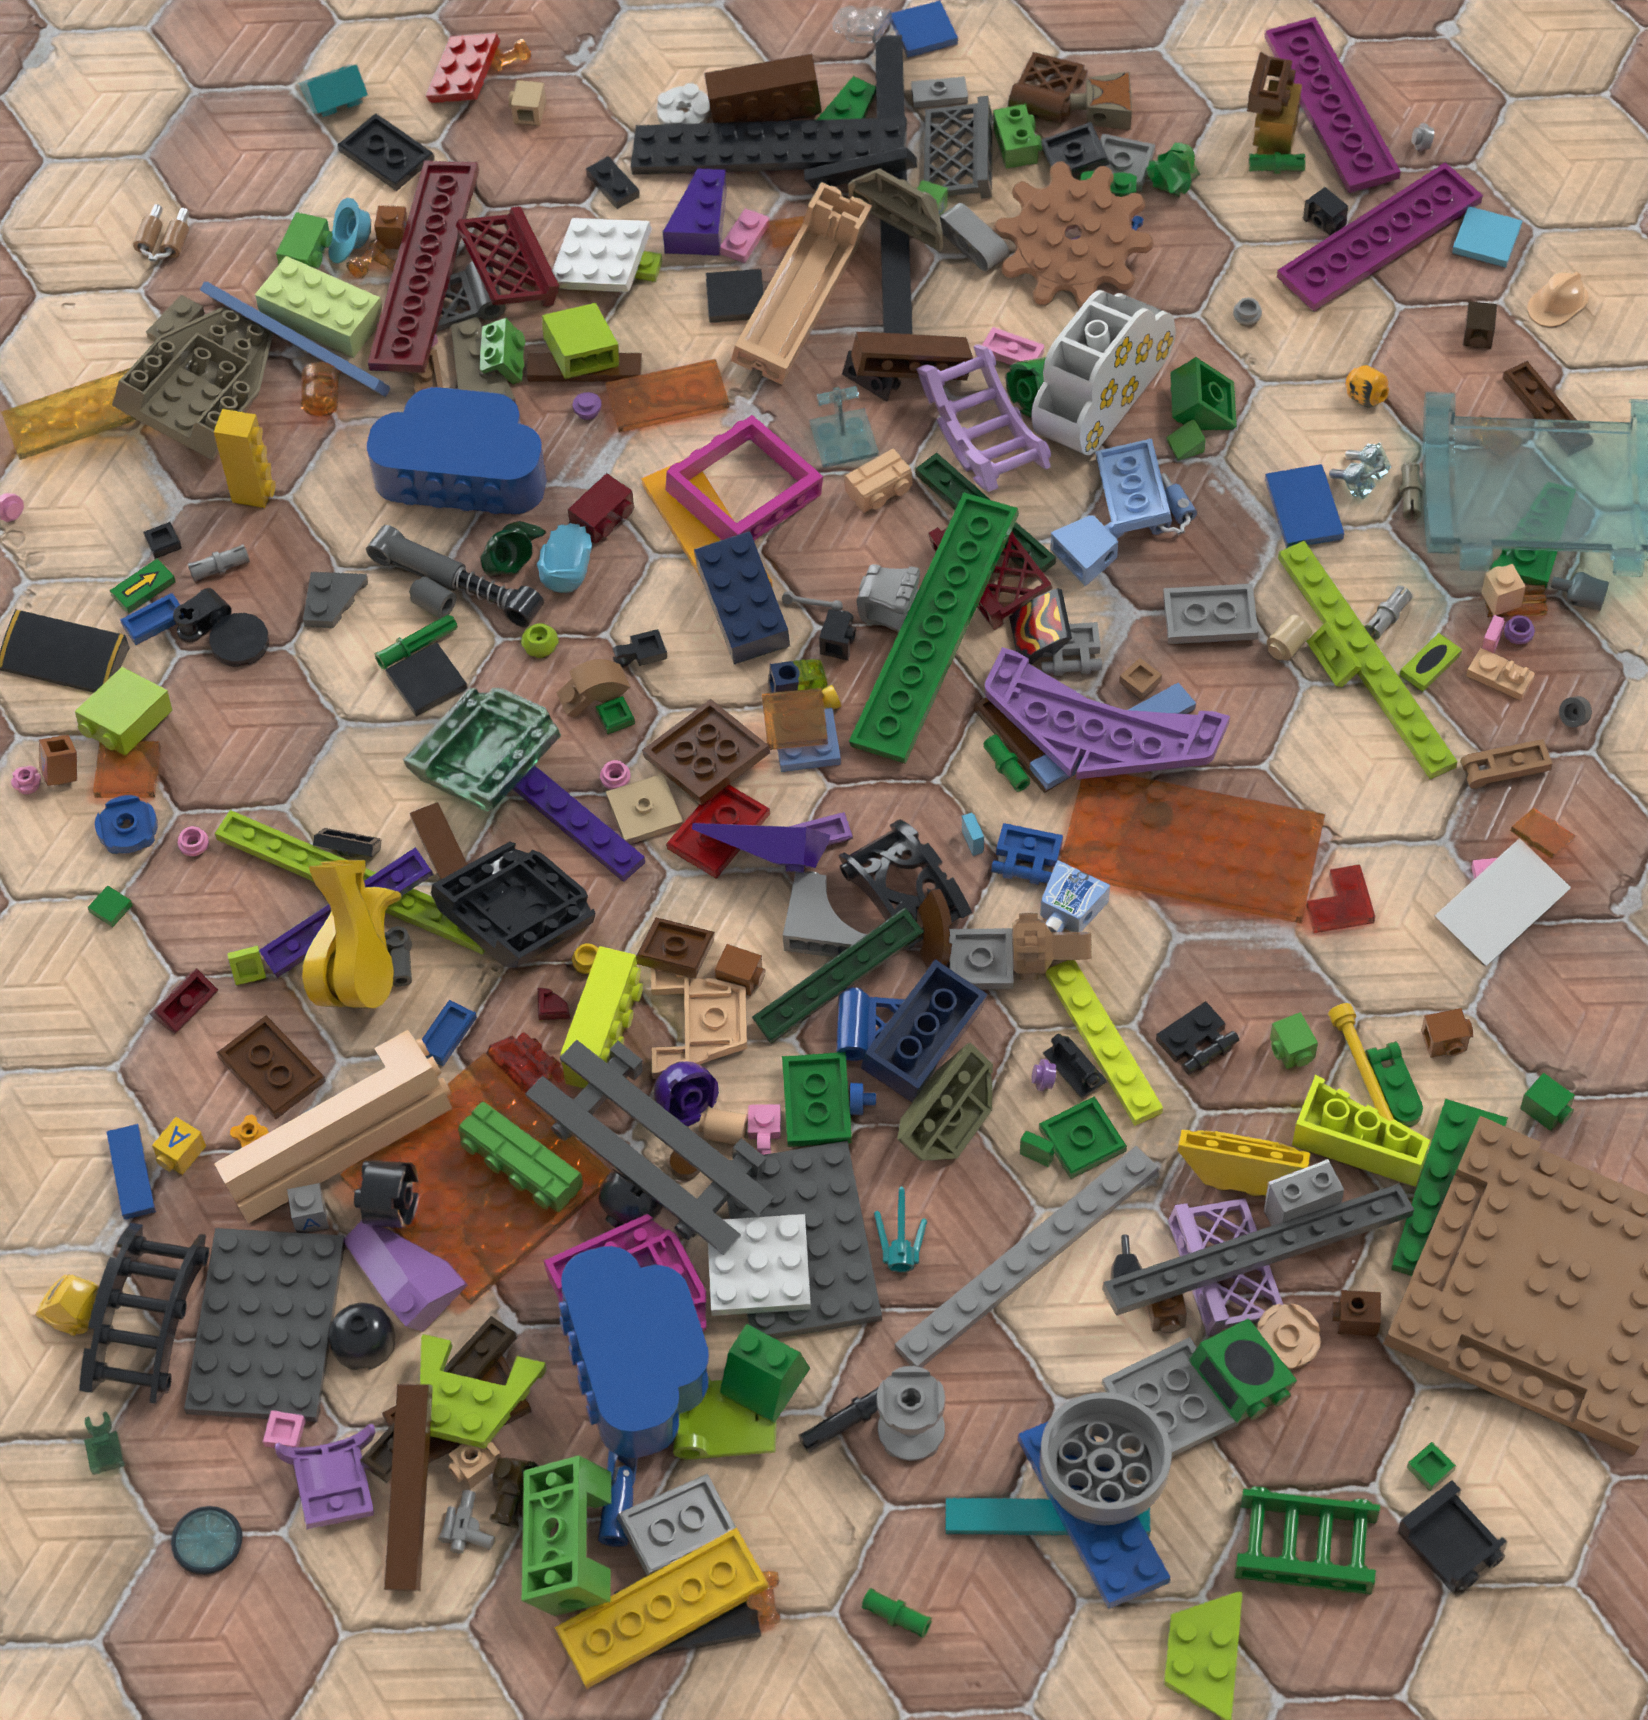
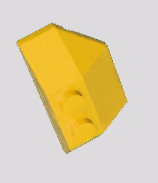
[1177,1130,1310,1196]

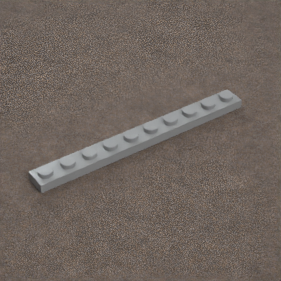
[895,1146,1159,1368]

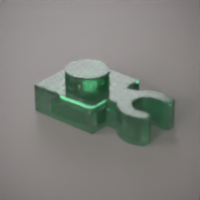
[84,1412,126,1475]

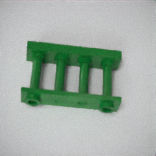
[1234,1487,1380,1595]

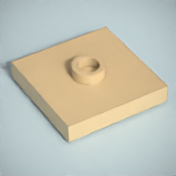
[606,773,683,844]

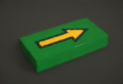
[110,558,176,614]

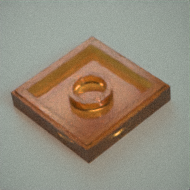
[762,688,828,750]
[93,741,161,798]

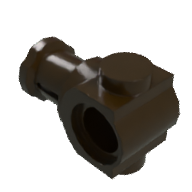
[490,1457,539,1528]

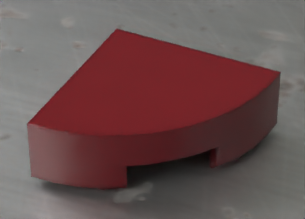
[538,988,570,1020]

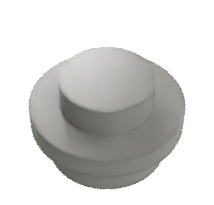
[1412,123,1434,151]
[1233,298,1262,325]

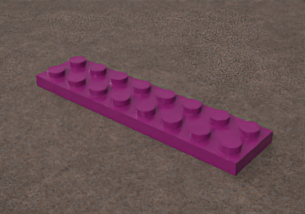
[1264,17,1401,193]
[1277,162,1483,311]

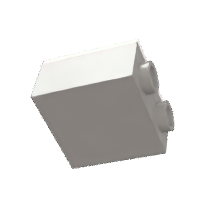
[1264,1160,1344,1226]

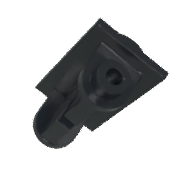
[842,350,901,402]
[1043,1033,1107,1099]

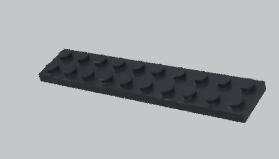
[630,117,908,174]

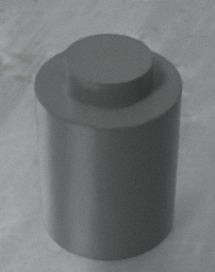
[409,577,456,619]

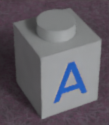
[287,1183,329,1233]

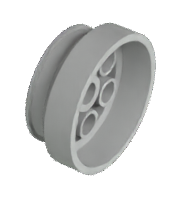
[1040,1392,1172,1525]

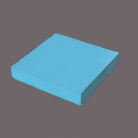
[1452,207,1522,268]

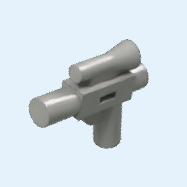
[438,1490,495,1554]

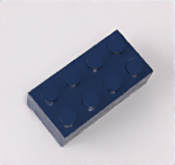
[694,531,790,665]
[860,960,988,1102]

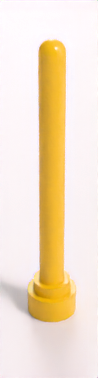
[1328,1003,1394,1121]

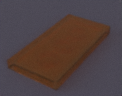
[605,359,730,433]

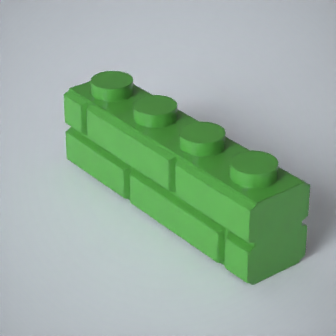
[458,1102,583,1212]

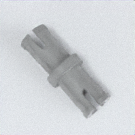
[188,544,250,582]
[1364,586,1413,640]

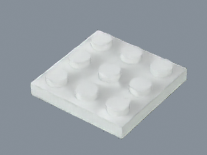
[552,218,652,292]
[708,1214,811,1316]

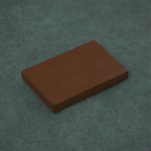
[216,1015,326,1120]

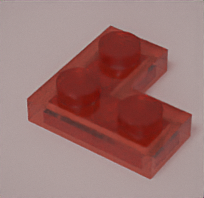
[1306,864,1376,933]

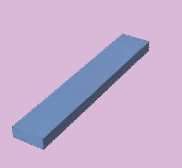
[1029,682,1196,790]

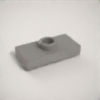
[911,76,968,108]

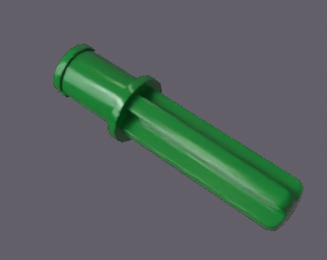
[374,615,458,670]

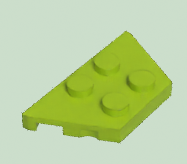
[1164,1592,1243,1720]

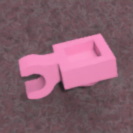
[748,1104,781,1155]

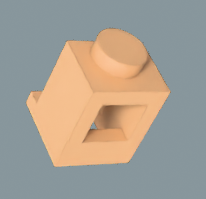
[448,1442,501,1489]

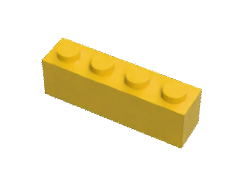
[214,409,276,508]

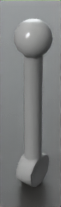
[782,591,843,611]

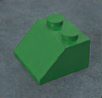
[1170,357,1237,430]
[720,1324,810,1424]

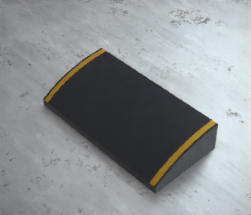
[0,609,130,693]

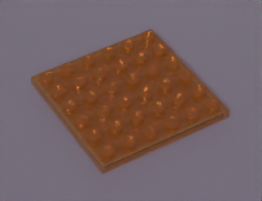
[340,1053,611,1305]

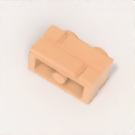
[844,448,912,513]

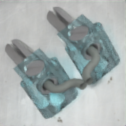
[1329,443,1391,499]

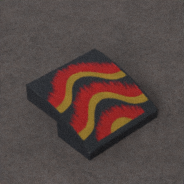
[1009,588,1072,665]

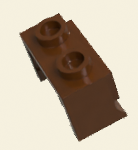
[1247,52,1296,117]

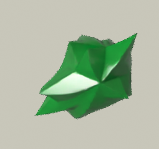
[1146,142,1200,197]

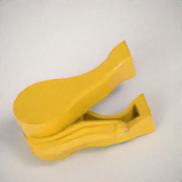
[302,860,401,1009]

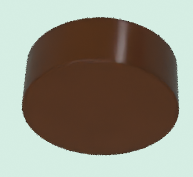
[670,1151,700,1179]

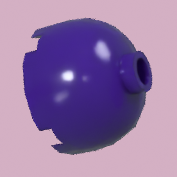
[653,1061,719,1126]

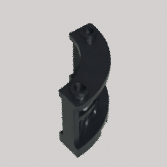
[839,819,973,949]

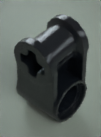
[173,588,232,642]

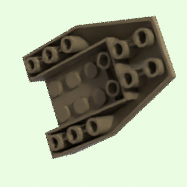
[112,306,273,460]

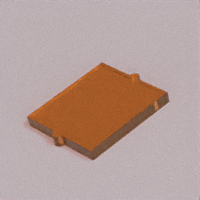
[1510,808,1575,859]

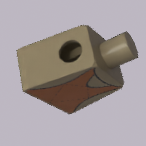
[1070,72,1132,130]

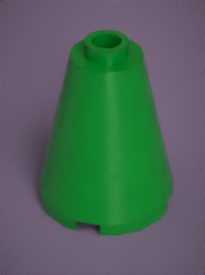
[1005,357,1046,417]

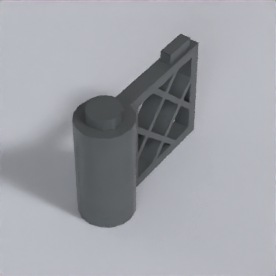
[436,261,505,332]

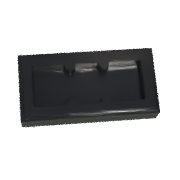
[313,828,382,857]

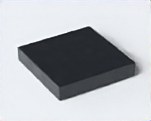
[1041,122,1109,178]
[706,269,763,323]
[385,642,468,716]

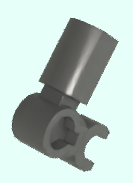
[385,926,412,987]

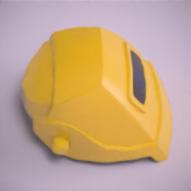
[35,1274,99,1336]

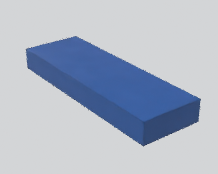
[106,1124,156,1220]

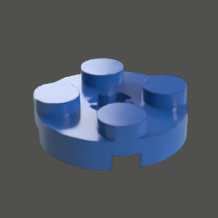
[95,795,158,854]

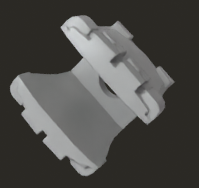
[856,564,920,633]

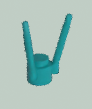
[874,1187,927,1272]

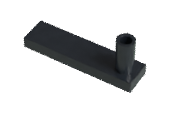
[804,147,917,193]

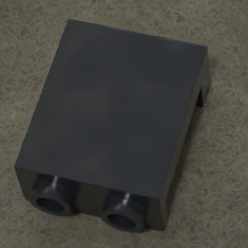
[1398,1480,1508,1593]

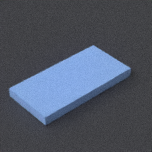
[1095,439,1172,534]

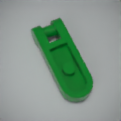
[1365,1041,1423,1127]

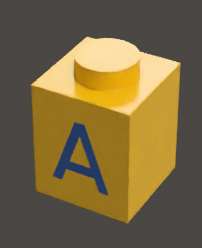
[152,1117,206,1175]

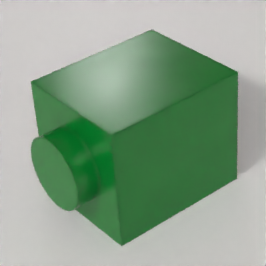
[1520,1072,1575,1131]

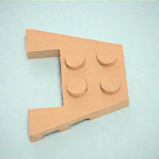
[651,968,747,1079]

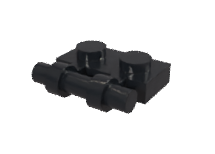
[1156,1001,1240,1075]

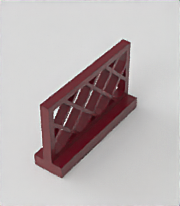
[456,206,560,307]
[928,527,1053,630]

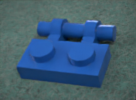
[991,823,1063,885]

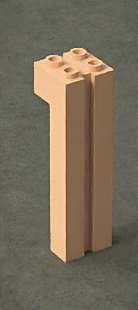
[731,182,872,385]
[214,1030,453,1224]

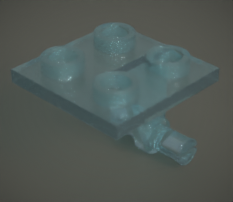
[809,386,879,468]

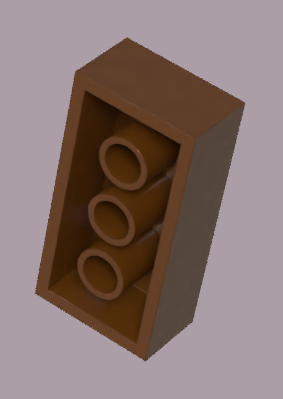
[704,53,822,123]

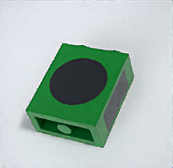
[1188,1318,1297,1423]

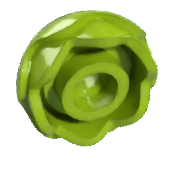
[521,623,559,658]

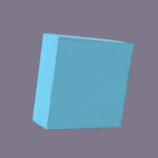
[962,813,984,856]

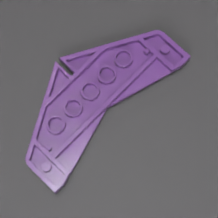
[985,647,1230,779]

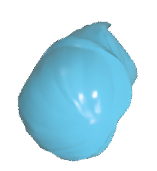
[537,523,592,593]

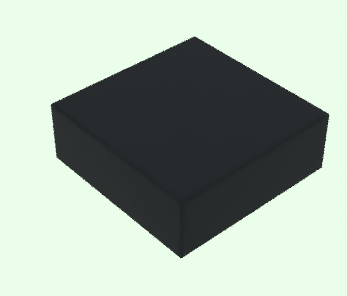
[143,522,182,559]

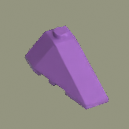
[344,1220,468,1332]

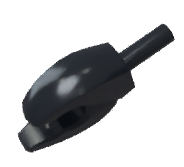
[1110,1234,1143,1279]

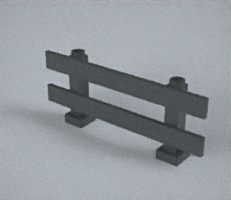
[525,1039,775,1255]

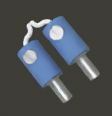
[1149,473,1197,535]

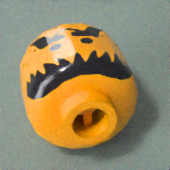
[1345,365,1389,408]

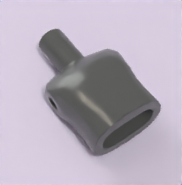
[1551,572,1609,611]

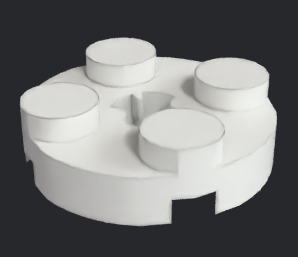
[657,83,711,124]

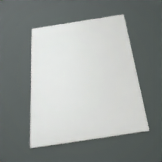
[1435,838,1571,966]

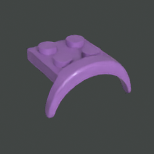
[275,1424,375,1529]

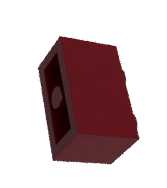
[567,473,634,544]

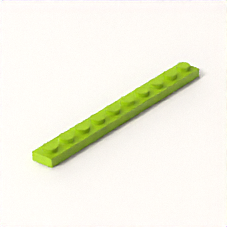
[1278,541,1458,780]
[215,810,485,955]

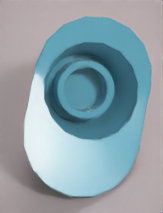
[328,198,372,264]

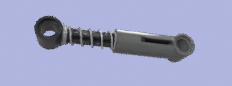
[366,525,544,627]

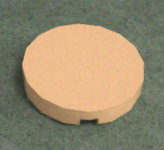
[1255,1303,1321,1370]

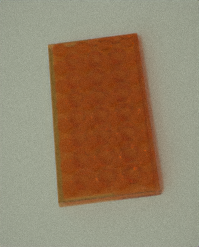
[1060,774,1325,924]

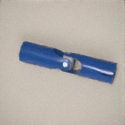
[598,1450,638,1547]

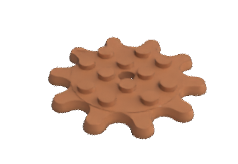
[993,162,1154,308]

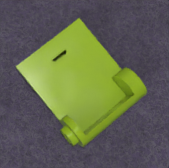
[673,1376,776,1459]

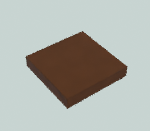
[636,917,715,979]

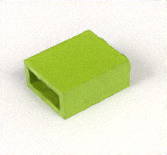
[542,303,619,379]
[75,667,173,755]

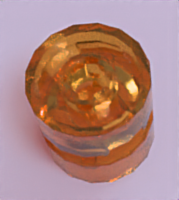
[301,362,339,417]

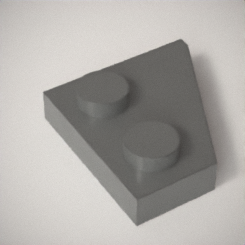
[303,572,368,628]

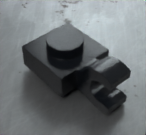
[612,629,667,668]

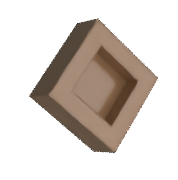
[1119,658,1162,700]

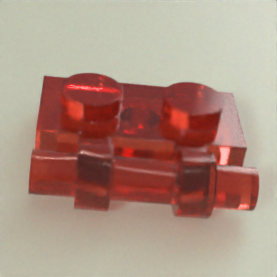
[486,1032,565,1094]

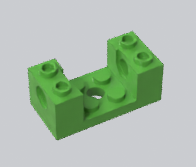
[522,1455,611,1616]

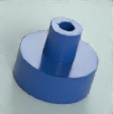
[850,1083,876,1115]

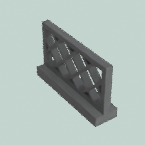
[924,96,993,199]

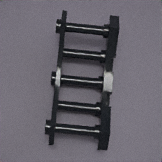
[79,1223,209,1404]

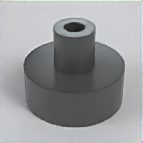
[1559,696,1592,727]

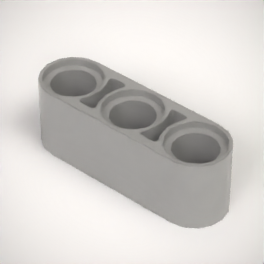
[939,203,1010,271]

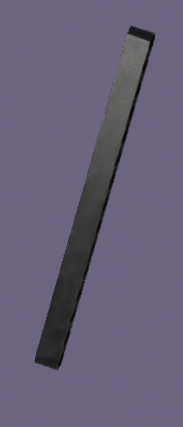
[875,35,912,334]

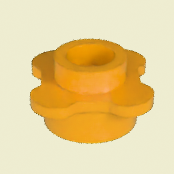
[230,1115,269,1148]

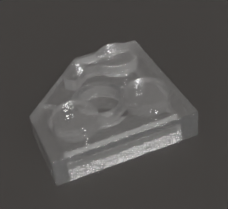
[832,6,892,43]

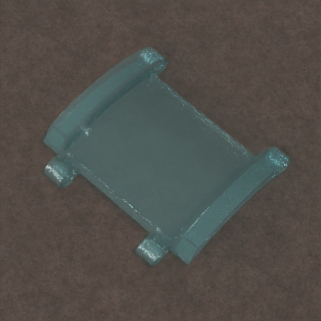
[1423,391,1648,577]

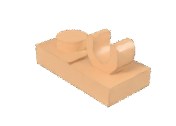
[1466,648,1535,700]

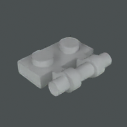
[1041,622,1102,676]

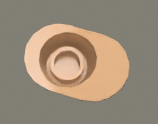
[1527,272,1589,327]

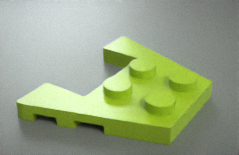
[420,1334,547,1449]

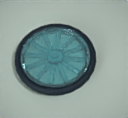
[171,1506,243,1575]

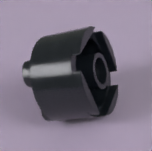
[354,1160,419,1228]

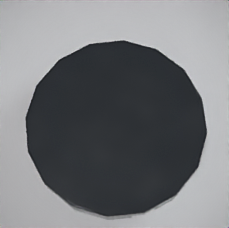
[209,613,269,667]

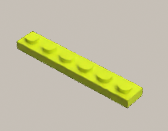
[1045,960,1163,1126]

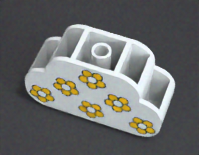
[1032,290,1175,455]

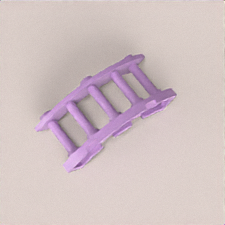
[916,344,1051,492]

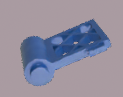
[837,988,908,1061]

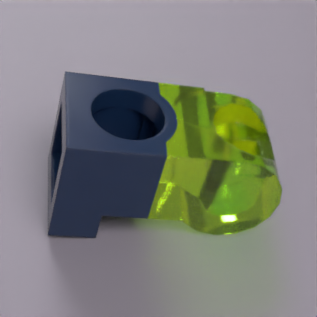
[768,659,828,703]

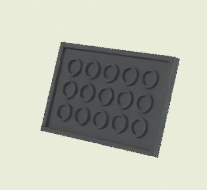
[727,1141,882,1339]
[184,1228,345,1422]

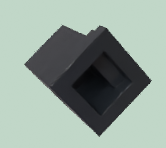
[1303,187,1349,235]
[819,609,856,661]

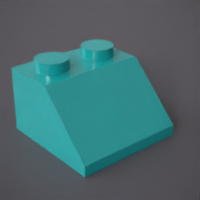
[298,64,368,117]

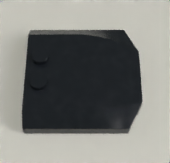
[431,841,596,967]

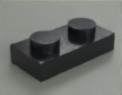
[586,156,640,209]

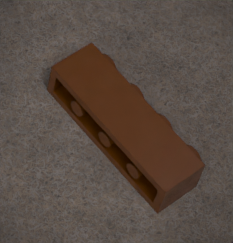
[851,331,973,381]

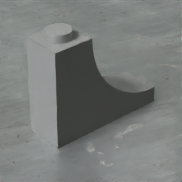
[783,871,866,958]

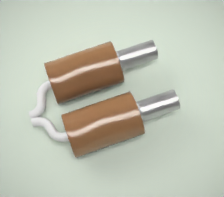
[133,204,189,262]

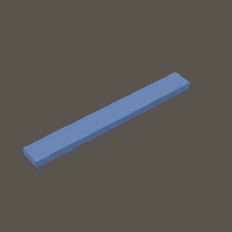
[200,281,391,397]

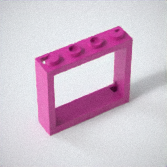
[665,415,823,541]

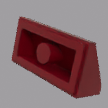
[149,968,218,1034]

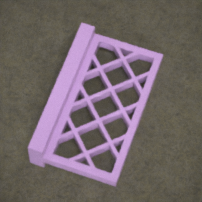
[1168,1198,1283,1336]

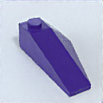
[692,823,830,873]

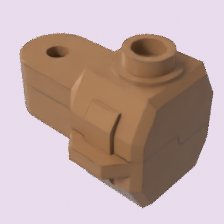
[1012,913,1092,980]

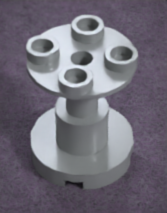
[877,1366,945,1461]

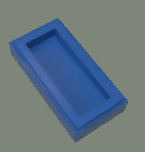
[120,593,184,646]
[422,1000,477,1066]

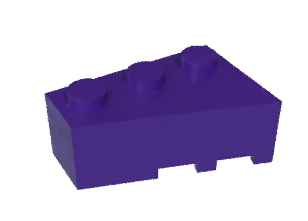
[663,169,727,256]

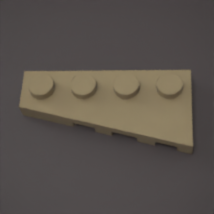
[451,317,516,403]

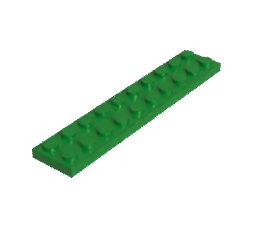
[849,492,1019,764]

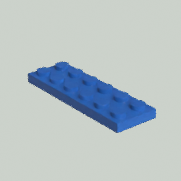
[1018,1422,1171,1609]

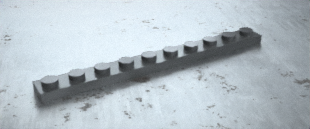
[1102,1183,1414,1316]

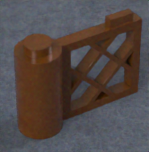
[1008,52,1088,123]

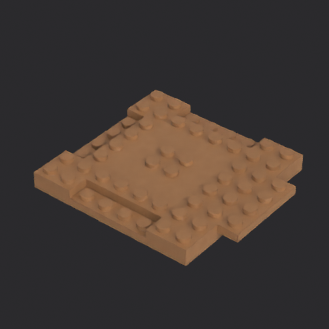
[1383,1116,1648,1456]

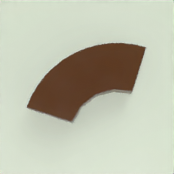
[918,889,952,968]

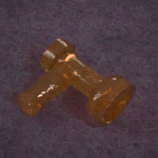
[491,38,531,72]
[346,240,396,279]
[747,1571,781,1625]

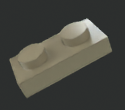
[146,295,205,342]

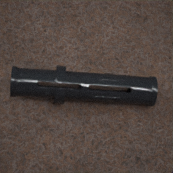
[798,1387,879,1454]

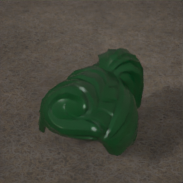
[480,521,546,576]

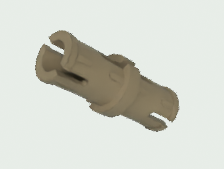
[1400,462,1423,520]

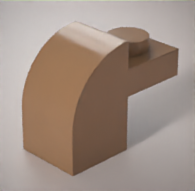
[556,659,631,718]

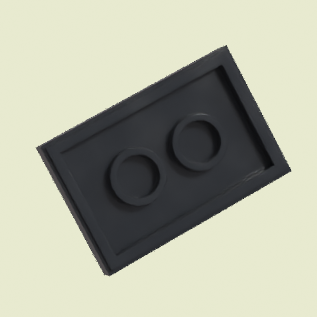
[337,113,435,191]

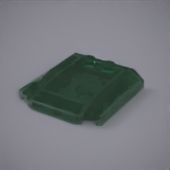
[403,688,561,812]

